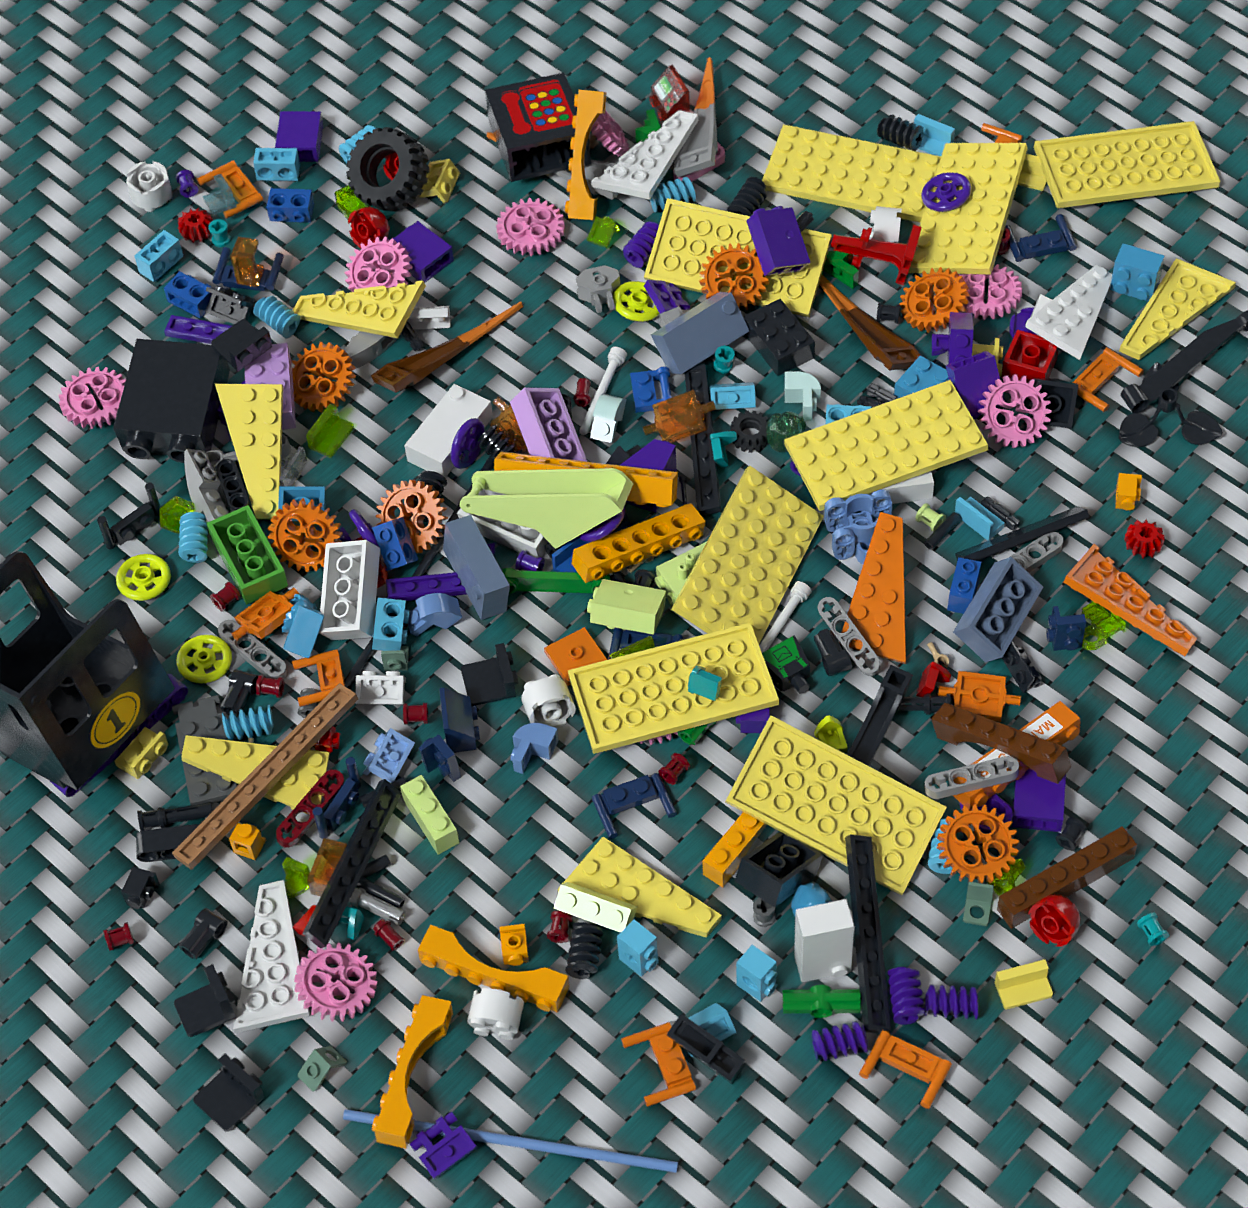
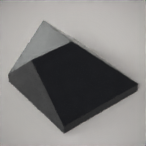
[1028,378,1079,429]

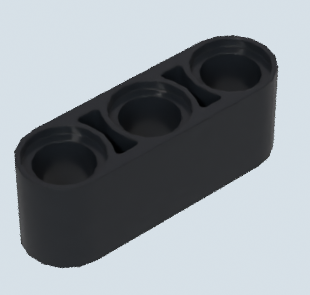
[216,459,251,512]
[136,824,199,862]

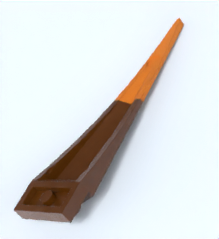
[819,275,920,371]
[371,302,523,393]

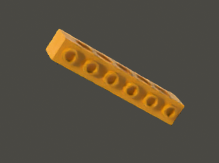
[571,503,706,583]

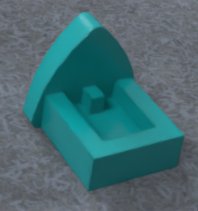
[710,431,737,468]
[688,665,722,701]
[339,907,365,940]

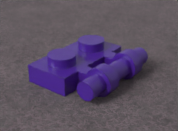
[644,280,690,314]
[409,1111,478,1179]

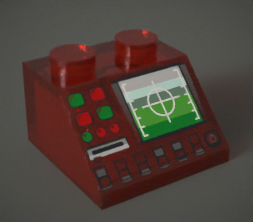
[649,65,690,122]

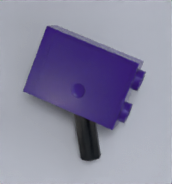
[746,206,814,276]

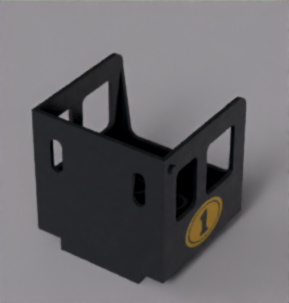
[0,551,175,791]

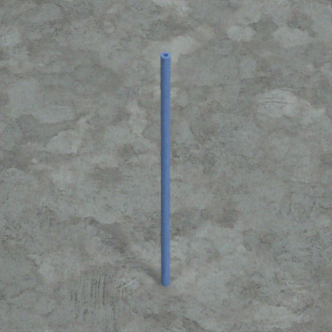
[343,1109,678,1173]

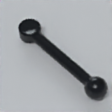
[678,475,687,506]

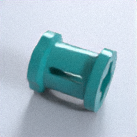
[209,219,231,247]
[713,345,735,374]
[1137,912,1170,946]

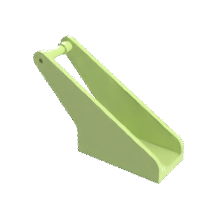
[460,468,633,549]

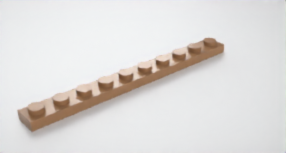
[172,683,358,870]

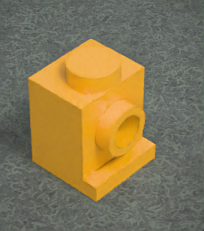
[1115,473,1142,510]
[229,823,266,860]
[499,924,529,966]

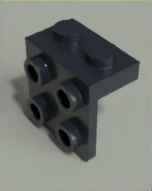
[211,319,272,371]
[461,643,519,706]
[174,964,236,1037]
[193,1053,265,1132]

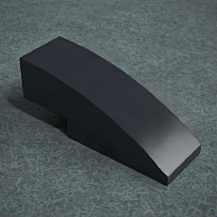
[666,1013,747,1084]

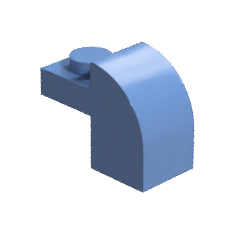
[408,593,462,636]
[511,723,559,774]

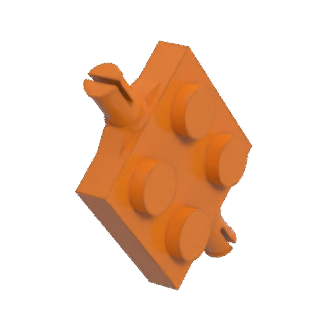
[231,587,299,641]
[938,671,1021,722]

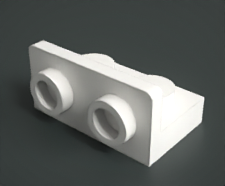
[407,306,451,329]
[355,671,406,705]

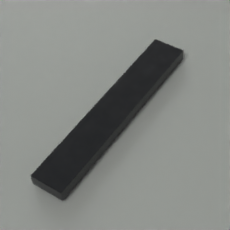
[955,506,1089,561]

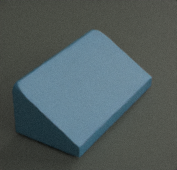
[283,605,324,658]

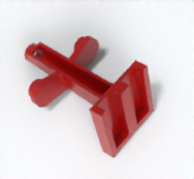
[830,225,922,285]

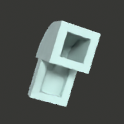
[785,372,821,420]
[590,394,626,443]

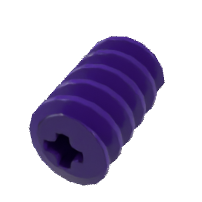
[623,222,659,268]
[887,967,925,1025]
[925,984,979,1020]
[811,1021,868,1061]

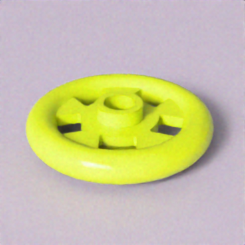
[613,281,660,322]
[116,554,171,601]
[176,635,232,683]

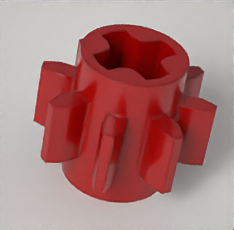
[313,726,340,753]

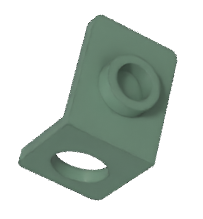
[381,646,409,671]
[963,882,994,926]
[298,1046,347,1092]

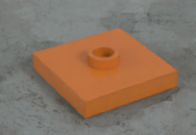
[544,627,607,686]

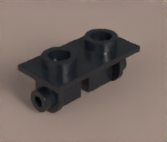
[1001,642,1042,693]

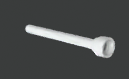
[579,347,627,435]
[759,581,812,653]

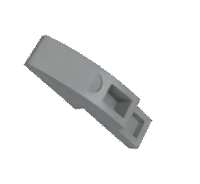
[344,331,397,370]
[184,449,228,522]

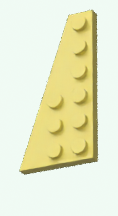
[293,281,426,338]
[181,735,329,814]

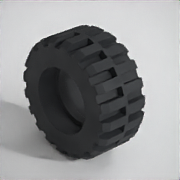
[346,127,429,212]

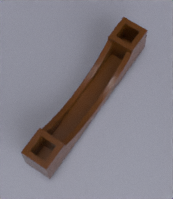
[931,703,1071,784]

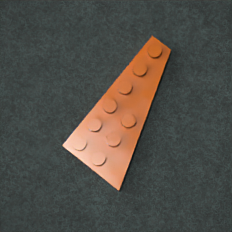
[839,512,906,664]
[1063,544,1197,656]

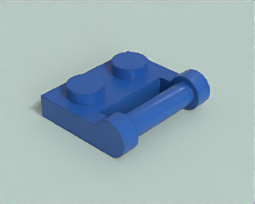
[630,366,675,413]

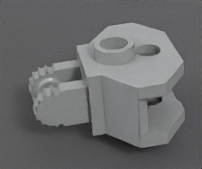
[576,266,620,313]

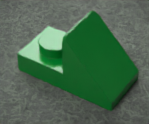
[635,109,660,143]
[823,251,859,289]

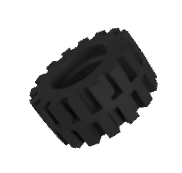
[731,410,771,453]

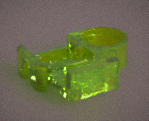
[1082,602,1126,651]

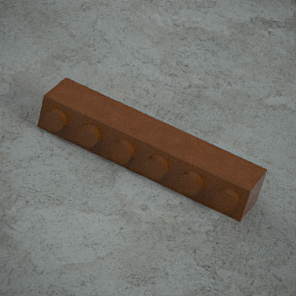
[997,826,1137,929]

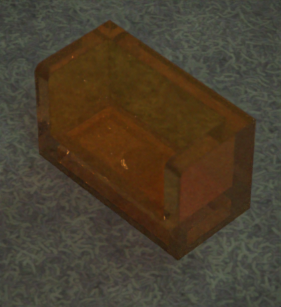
[231,237,264,287]
[307,838,347,896]

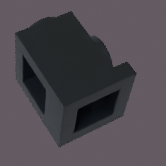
[121,867,160,909]

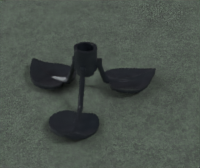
[1118,362,1223,447]

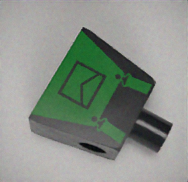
[762,636,810,694]

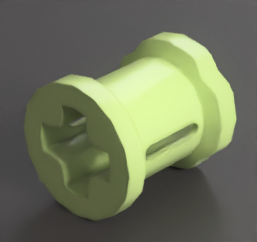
[915,503,946,532]

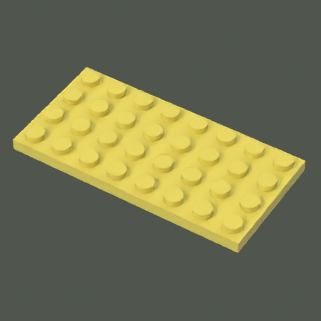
[1034,121,1220,208]
[762,124,941,223]
[908,143,1028,275]
[644,198,832,317]
[784,380,988,511]
[671,465,824,644]
[568,622,779,754]
[725,715,947,895]

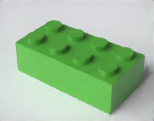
[207,505,288,605]

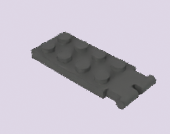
[172,695,237,805]

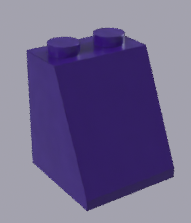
[619,439,677,513]

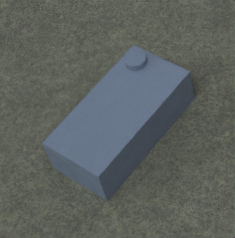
[651,292,749,374]
[443,515,510,620]
[953,557,1043,662]

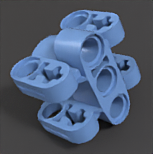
[824,490,892,564]

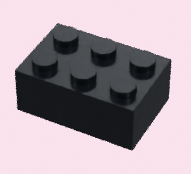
[743,299,815,376]
[735,831,823,907]

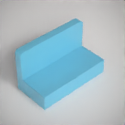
[914,114,955,156]
[710,382,756,410]
[955,496,1005,540]
[688,1003,736,1057]

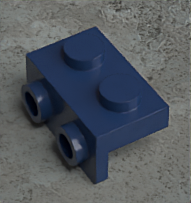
[1046,606,1086,651]

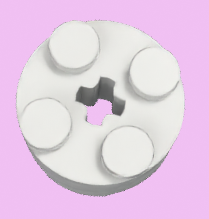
[126,162,172,212]
[869,206,902,242]
[522,674,576,728]
[467,988,524,1040]

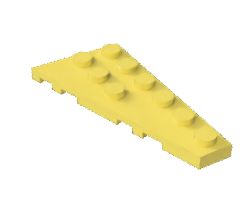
[1119,258,1236,360]
[215,384,283,520]
[557,837,722,938]

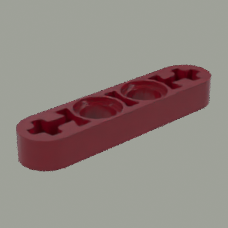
[276,770,344,848]

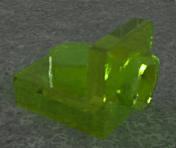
[334,185,365,220]
[587,216,619,249]
[160,496,194,534]

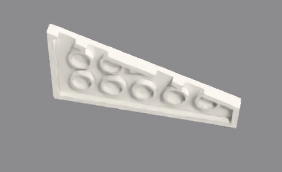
[591,110,698,200]
[1025,265,1112,360]
[233,880,310,1033]

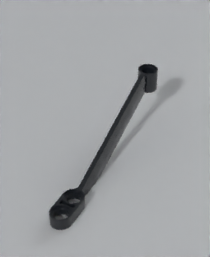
[1120,310,1248,413]

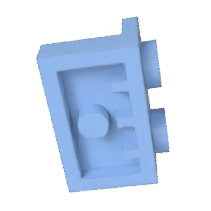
[363,728,415,783]

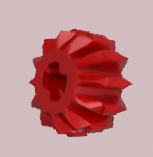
[178,207,213,243]
[1124,519,1165,559]

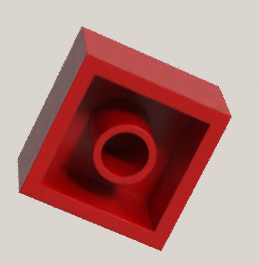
[1001,330,1059,383]

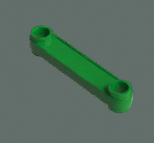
[502,568,611,594]

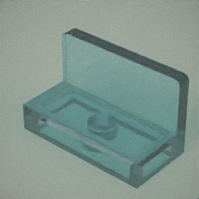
[203,174,236,215]

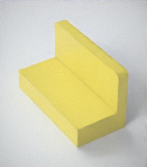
[1017,154,1047,191]
[995,959,1053,1010]

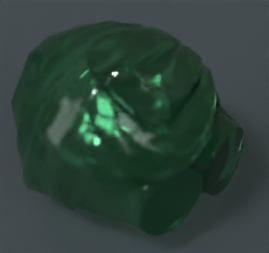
[766,412,806,453]

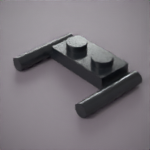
[97,482,162,549]

